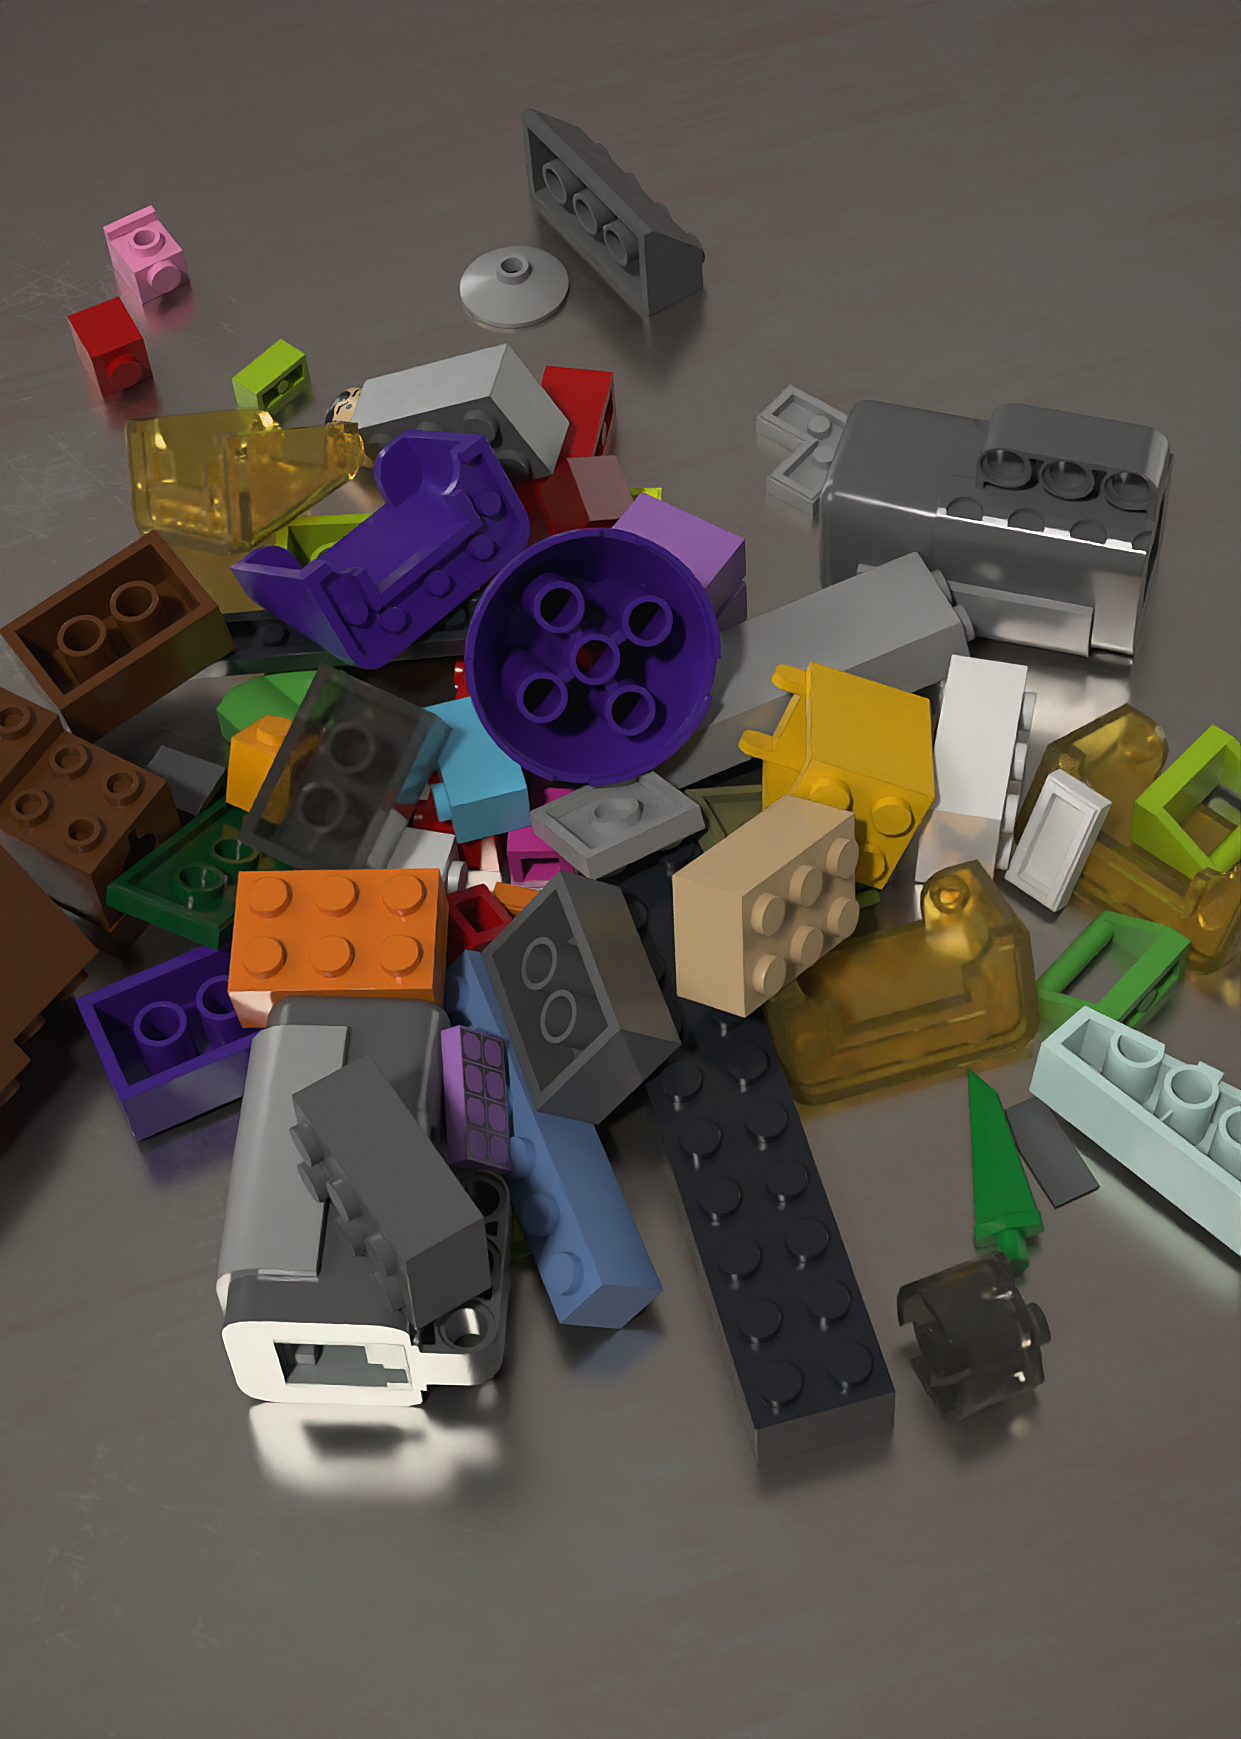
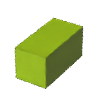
[232,339,310,419]

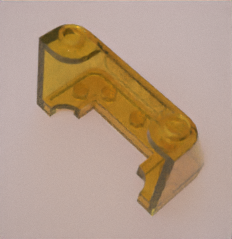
[125,407,365,556]
[1014,703,1241,975]
[761,859,1040,1106]

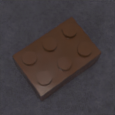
[0,529,236,744]

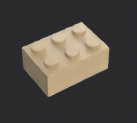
[672,794,859,1018]

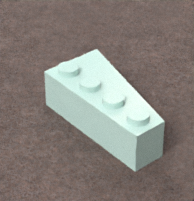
[1029,1006,1241,1256]

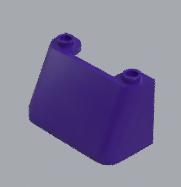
[230,429,530,669]

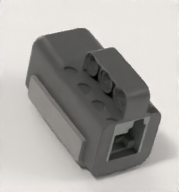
[819,400,1174,658]
[216,995,514,1406]

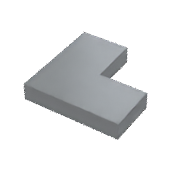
[756,384,848,517]

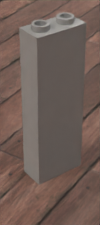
[652,552,975,789]

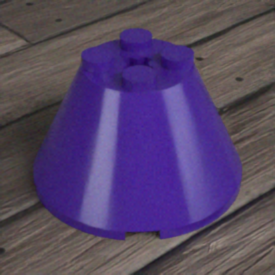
[464,527,721,786]

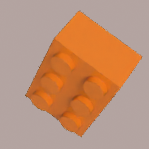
[227,868,449,1028]

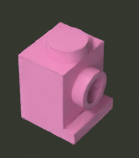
[103,205,190,304]

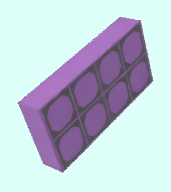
[441,1025,511,1175]

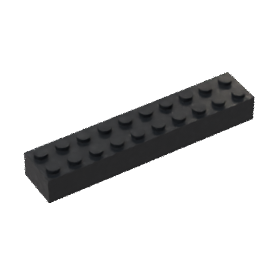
[573,834,896,1465]

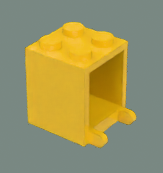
[738,661,935,890]

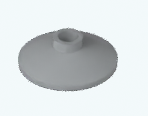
[460,246,569,329]

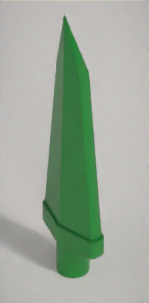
[967,1066,1044,1273]

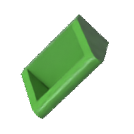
[1022,910,1191,1030]

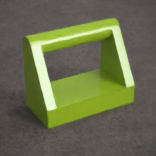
[1130,724,1241,889]

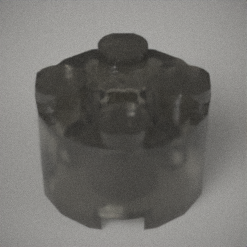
[896,1250,1051,1419]

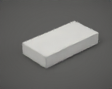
[1004,768,1112,912]

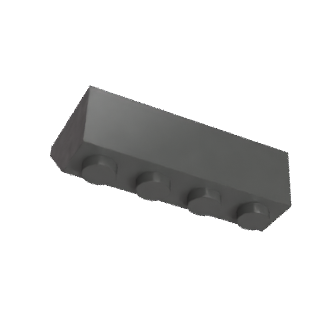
[521,108,705,317]

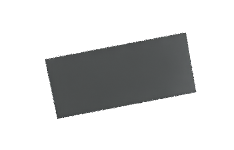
[1004,1096,1100,1207]

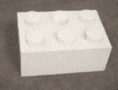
[915,655,1037,893]

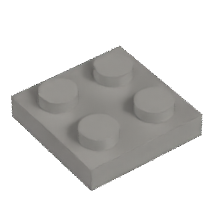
[528,770,705,880]

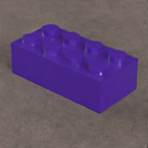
[75,940,266,1142]

